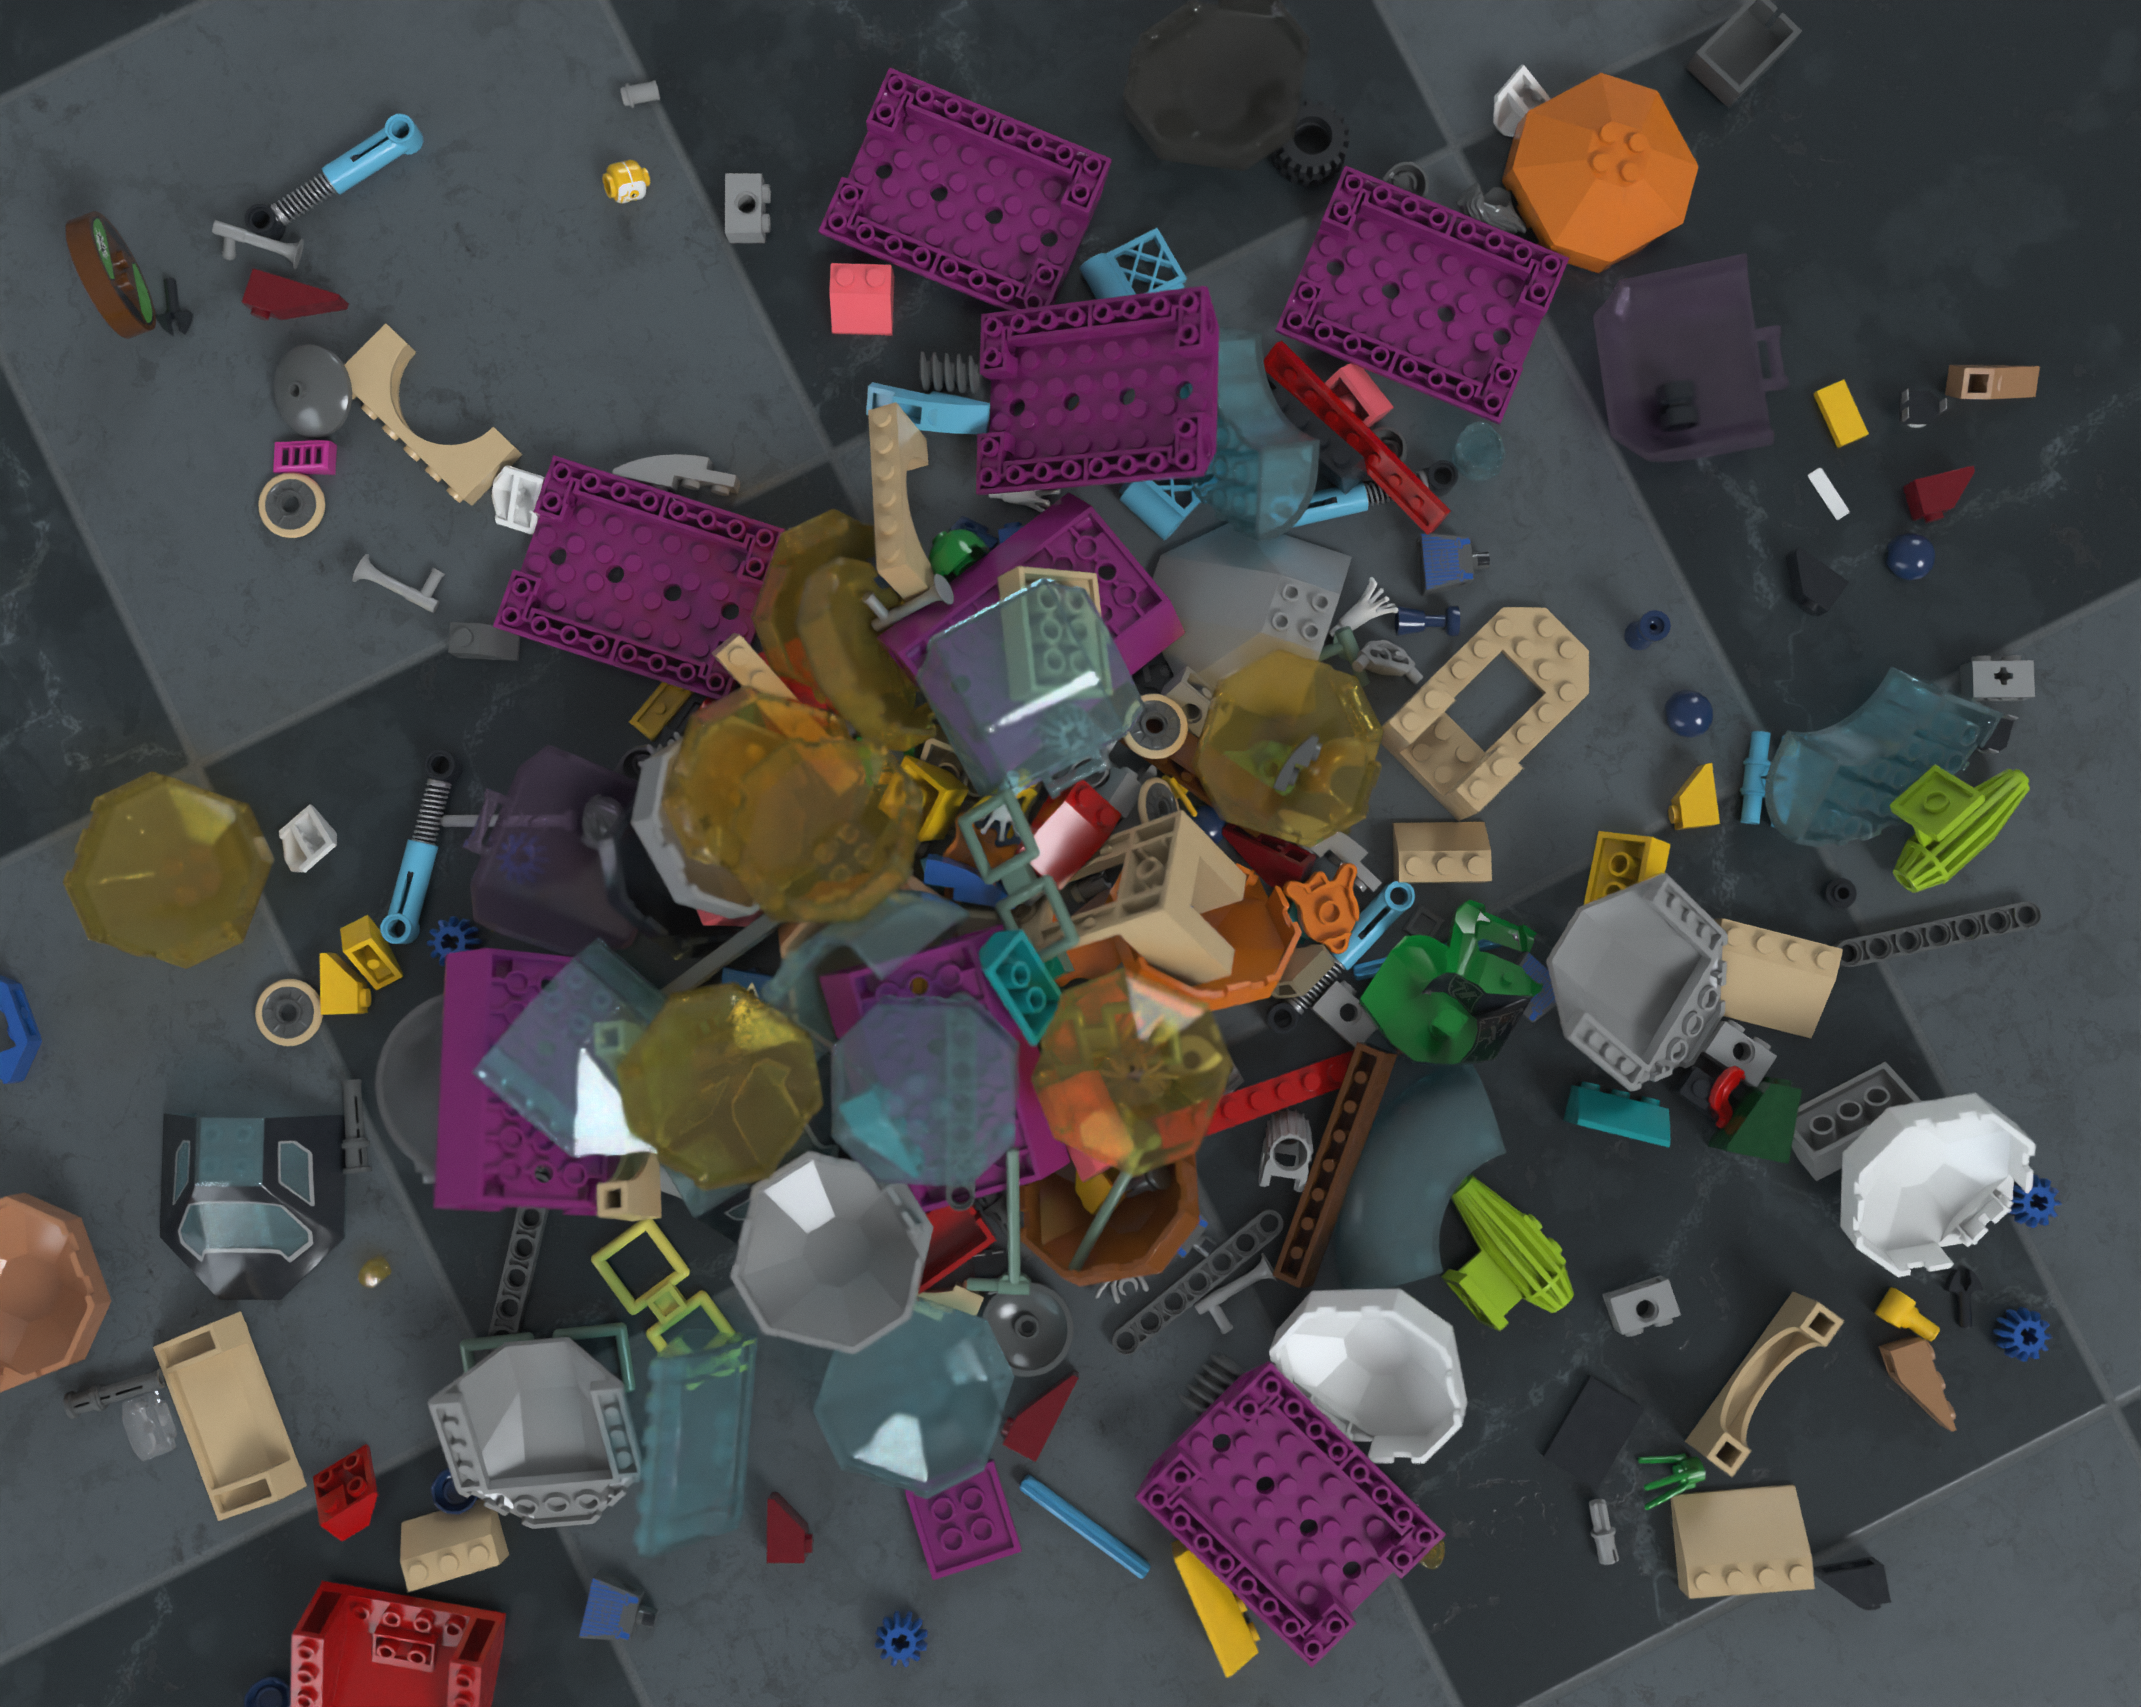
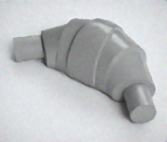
[1352,640,1423,685]

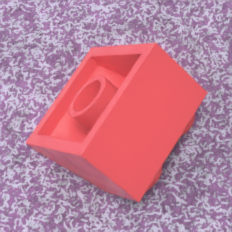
[830,263,894,335]
[1325,363,1394,429]

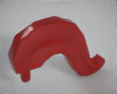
[1709,1065,1746,1129]

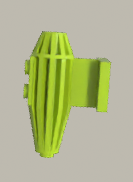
[1889,764,2030,893]
[1441,1174,1574,1331]

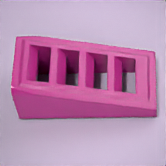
[273,440,337,475]

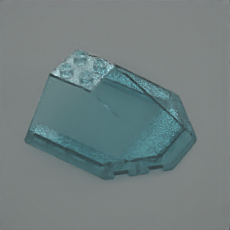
[472,938,703,1158]

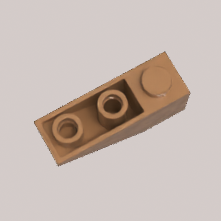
[1945,365,2040,399]
[1879,1335,1956,1432]

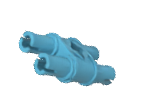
[1739,731,1802,829]

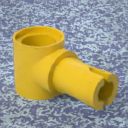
[1874,1287,1940,1341]

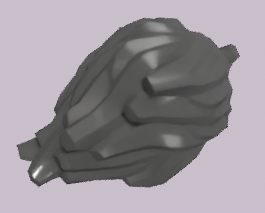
[1456,183,1527,234]
[580,794,624,852]

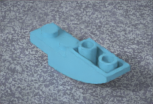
[866,382,990,434]

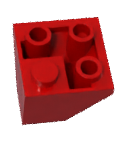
[313,1444,378,1541]

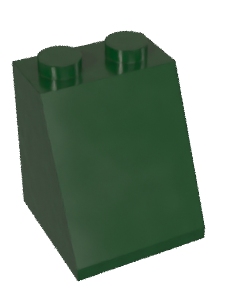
[1708,1076,1802,1164]

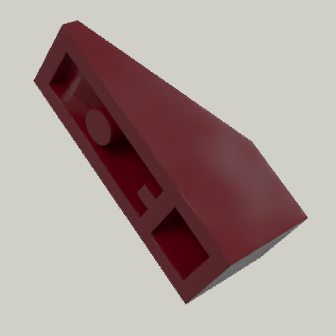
[242,268,349,321]
[1221,821,1317,890]
[1000,1370,1079,1462]

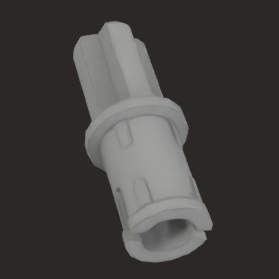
[1589,1499,1619,1565]

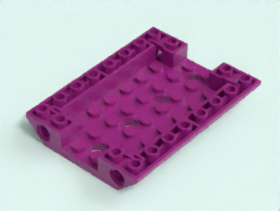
[818,67,1112,311]
[1275,165,1569,425]
[976,286,1219,495]
[493,455,785,703]
[877,492,1185,783]
[819,924,1070,1213]
[434,948,631,1216]
[1135,1361,1446,1668]

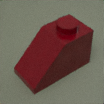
[1903,465,1975,523]
[767,1492,814,1563]

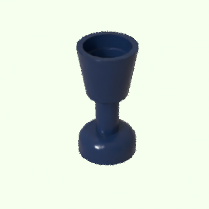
[1395,606,1460,636]
[1624,610,1671,650]

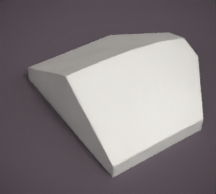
[1493,65,1551,137]
[491,465,545,535]
[279,804,337,873]

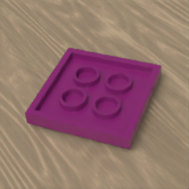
[904,1458,1022,1580]

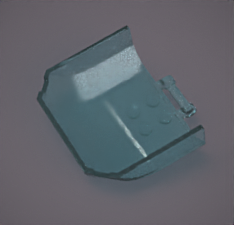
[916,578,1145,799]
[761,889,971,1068]

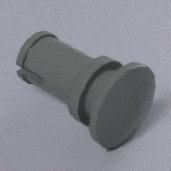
[1124,1159,1171,1198]

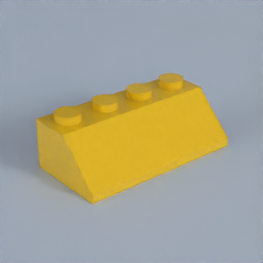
[1171,1540,1260,1678]

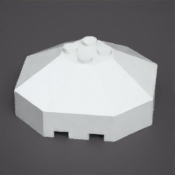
[1840,1093,2035,1277]
[1269,1289,1467,1463]

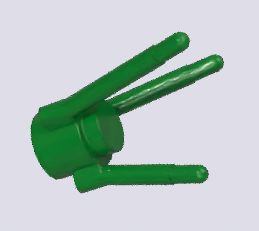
[1638,1453,1706,1510]

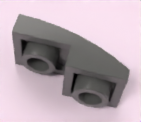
[1273,732,1322,792]

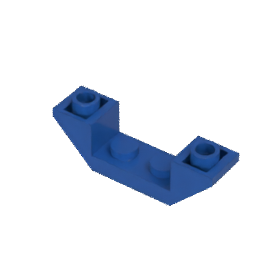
[0,975,42,1084]

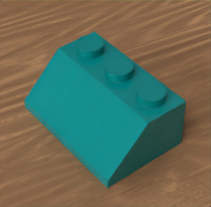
[978,929,1069,1046]
[1563,1081,1671,1147]

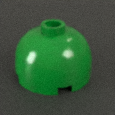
[928,529,990,583]

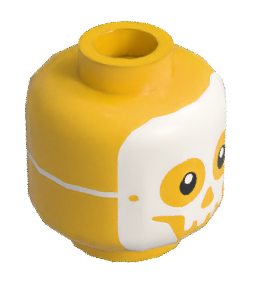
[602,160,650,204]

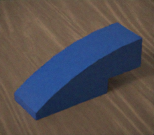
[923,853,1015,909]

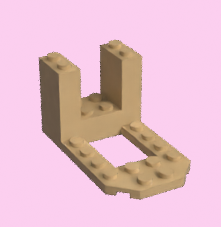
[1373,607,1589,821]
[1003,810,1246,987]

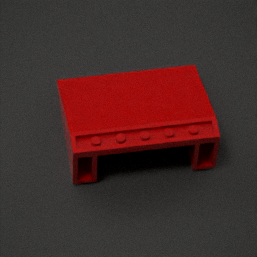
[291,1581,506,1707]

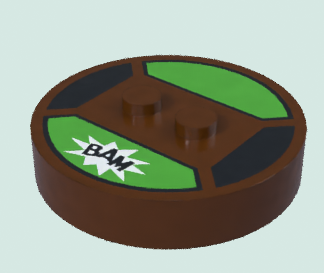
[65,211,156,339]

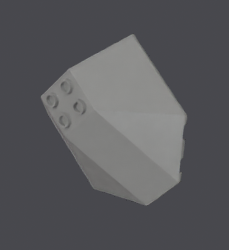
[1152,519,1352,726]
[1546,873,1728,1091]
[428,1337,646,1529]

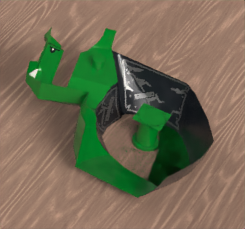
[1359,899,1543,1066]

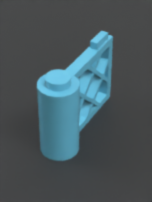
[1079,228,1187,299]
[1119,463,1224,541]

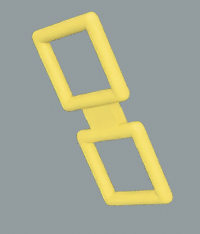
[591,1219,745,1390]

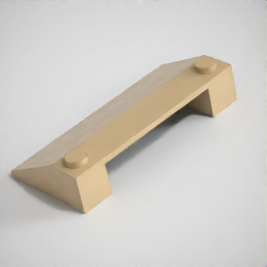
[153,1311,307,1521]

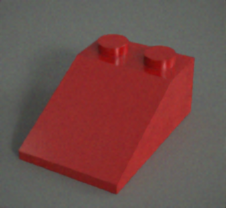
[1014,776,1122,891]

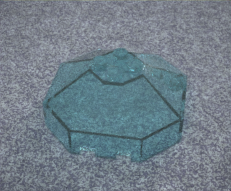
[831,995,1019,1186]
[813,1296,1014,1499]

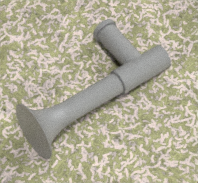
[212,220,304,269]
[352,554,445,613]
[862,574,954,632]
[1194,1253,1278,1334]

